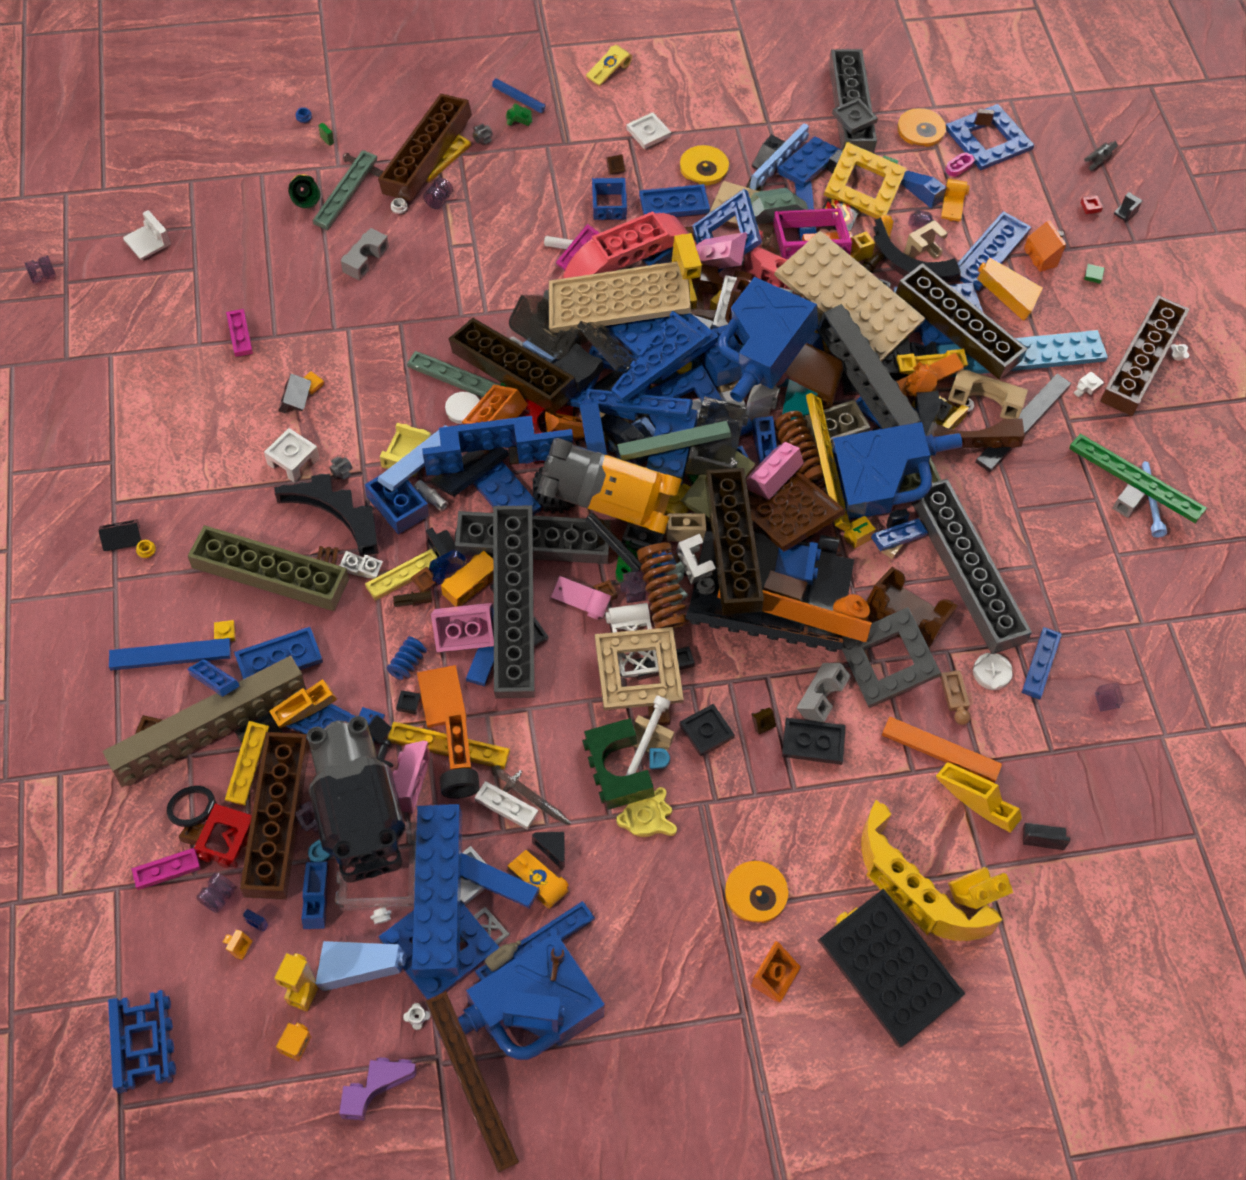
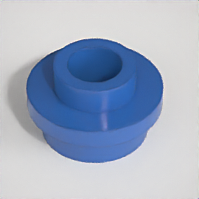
[295,107,312,123]

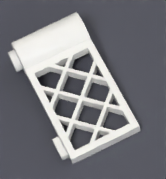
[605,603,658,678]

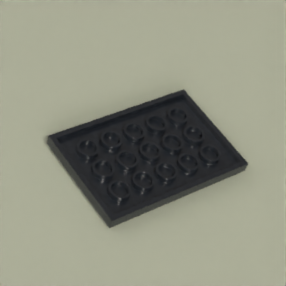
[817,888,965,1048]

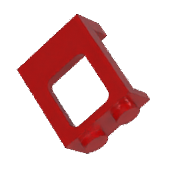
[194,804,252,869]

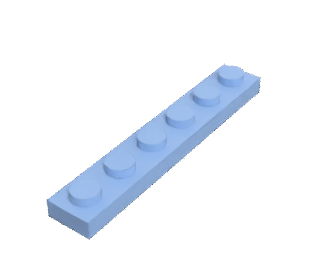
[750,123,809,190]

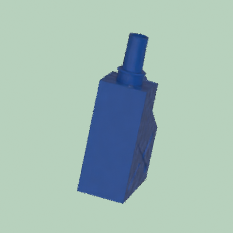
[718,277,818,402]
[832,422,962,520]
[437,933,605,1060]

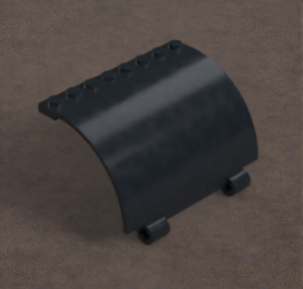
[685,530,855,652]

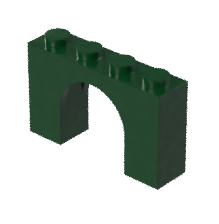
[582,718,655,810]

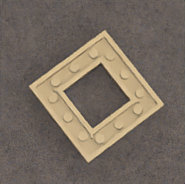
[595,627,684,710]

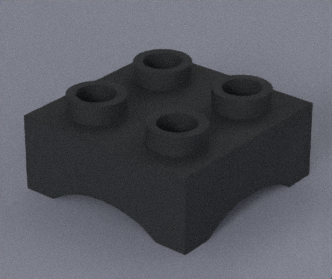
[553,343,604,392]

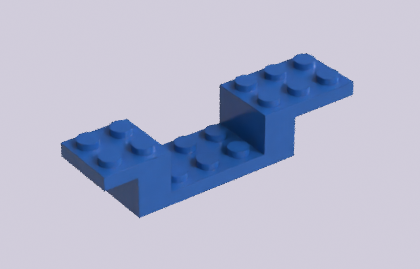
[422,416,573,476]

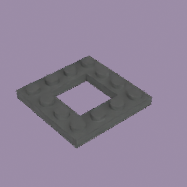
[842,607,942,708]

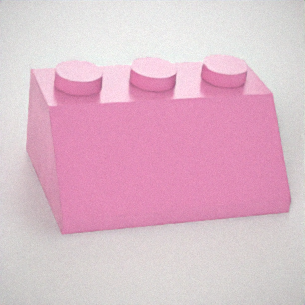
[695,232,747,269]
[746,442,804,500]
[431,603,494,652]
[393,741,430,814]

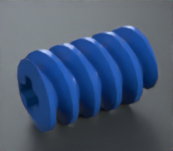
[386,636,427,680]

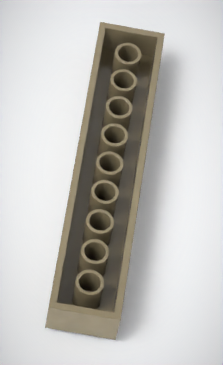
[102,656,307,787]

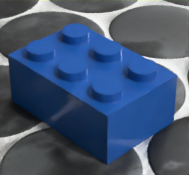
[698,325,742,387]
[364,475,429,535]

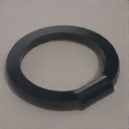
[166,786,217,827]

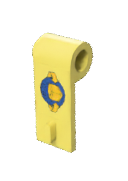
[586,45,632,86]

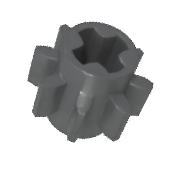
[473,124,493,145]
[329,456,353,479]

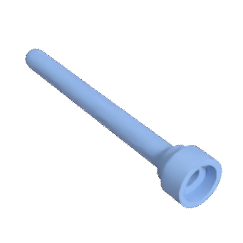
[1142,461,1167,538]

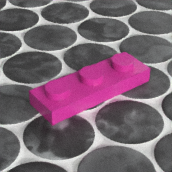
[556,224,599,271]
[226,309,253,357]
[131,848,201,890]

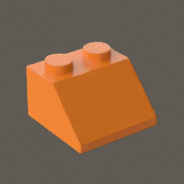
[1024,220,1066,272]

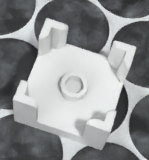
[264,428,320,483]
[676,534,716,585]

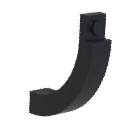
[873,217,961,283]

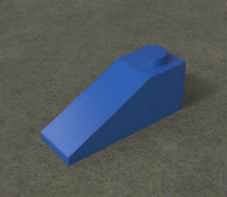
[900,171,946,208]
[751,416,777,464]

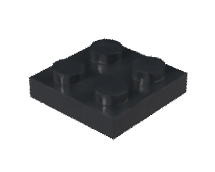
[679,704,735,757]

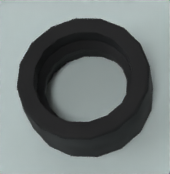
[440,768,480,799]

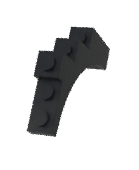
[274,474,379,556]

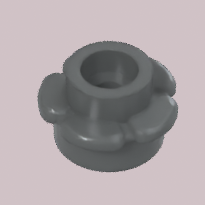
[697,577,716,595]

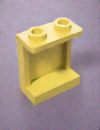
[380,423,431,477]

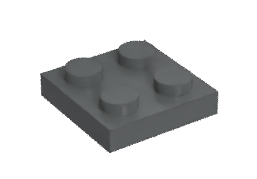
[832,98,878,134]

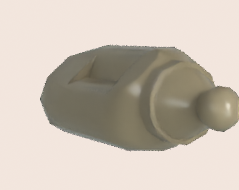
[484,940,521,972]

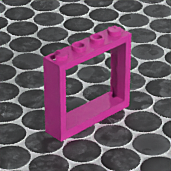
[773,208,852,260]

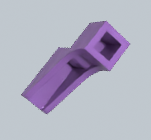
[339,1058,417,1121]

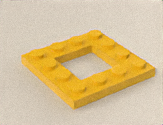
[823,142,907,219]

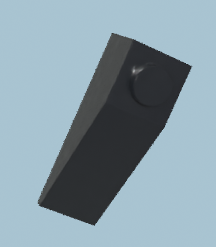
[915,391,943,436]
[601,414,645,447]

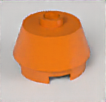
[904,362,938,397]
[833,594,870,621]

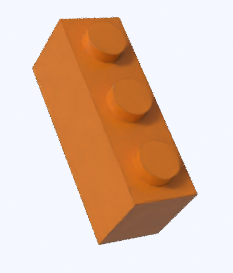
[444,711,471,770]

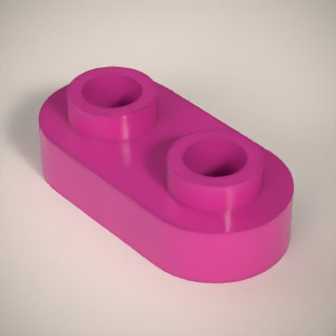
[945,153,974,177]

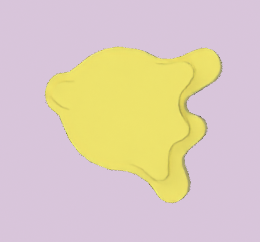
[617,787,677,837]

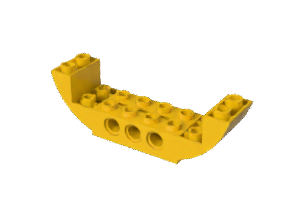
[861,800,1003,941]

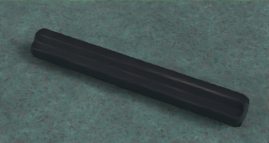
[585,513,642,573]

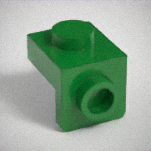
[506,104,532,126]

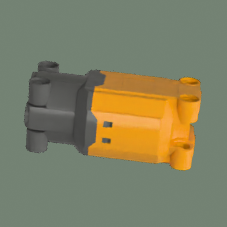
[537,438,682,534]

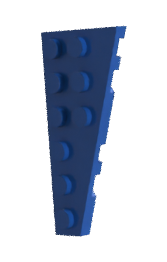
[611,311,708,403]

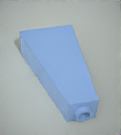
[315,941,406,991]

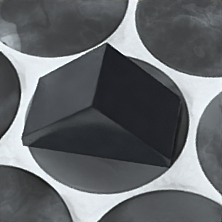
[532,832,565,870]

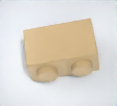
[666,514,706,541]

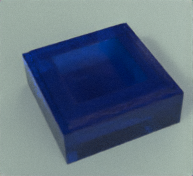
[243,909,268,932]

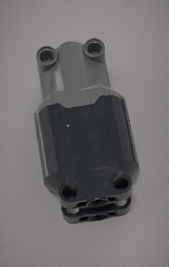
[307,716,405,883]

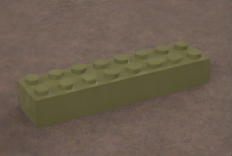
[188,525,349,611]

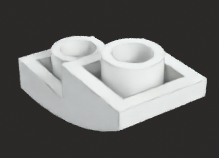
[340,551,383,579]

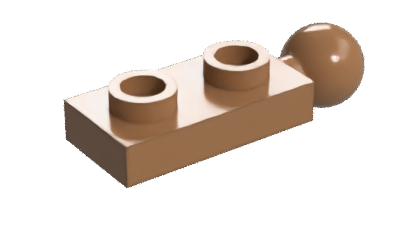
[940,670,970,725]

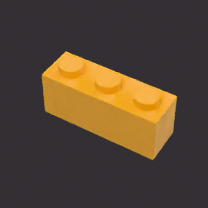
[441,551,494,607]

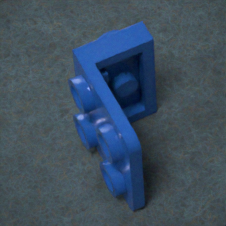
[775,542,821,585]

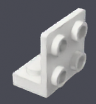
[123,210,171,260]

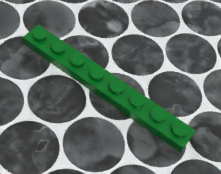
[1069,433,1207,524]

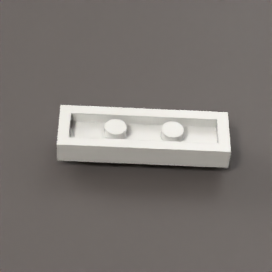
[474,781,538,830]

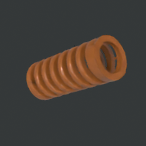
[774,411,826,489]
[637,543,689,629]

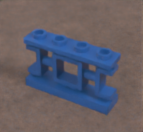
[108,990,176,1094]

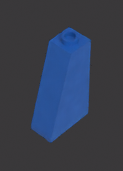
[579,398,607,455]

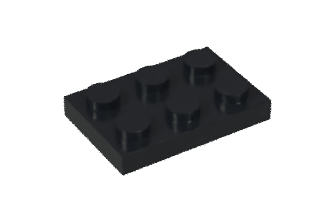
[782,718,846,765]

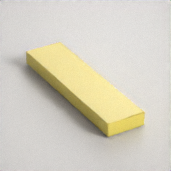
[365,549,442,601]

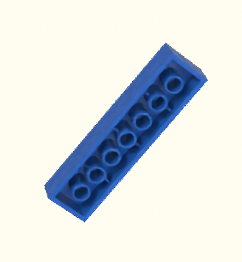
[412,804,462,978]

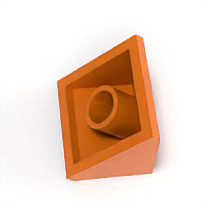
[545,412,585,442]
[751,941,801,1003]

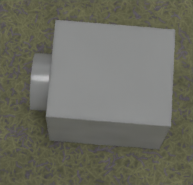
[1112,484,1144,518]

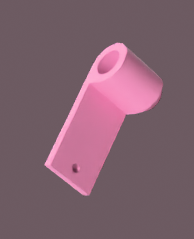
[551,576,611,620]

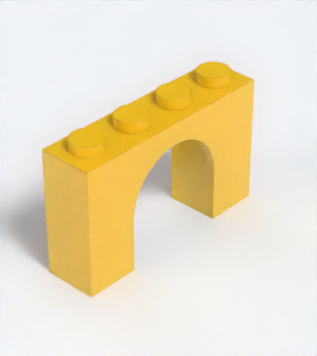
[672,233,702,309]

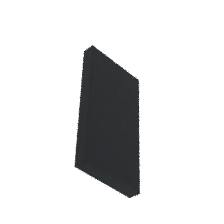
[431,447,509,497]

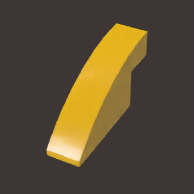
[936,762,1022,833]

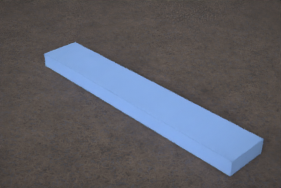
[378,425,447,491]

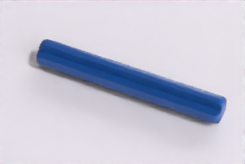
[492,78,546,113]

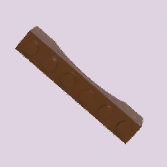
[930,418,1025,449]

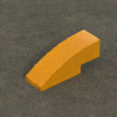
[269,679,337,728]

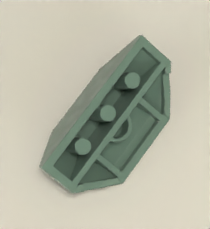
[750,188,809,225]

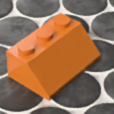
[462,385,528,424]

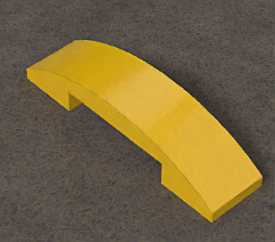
[896,349,968,375]

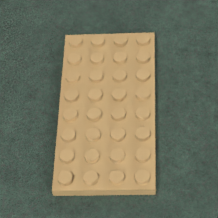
[774,231,925,362]
[549,261,691,334]

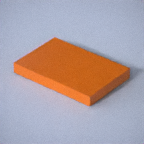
[417,665,467,728]

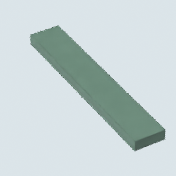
[313,150,377,230]
[407,351,502,398]
[617,421,731,460]

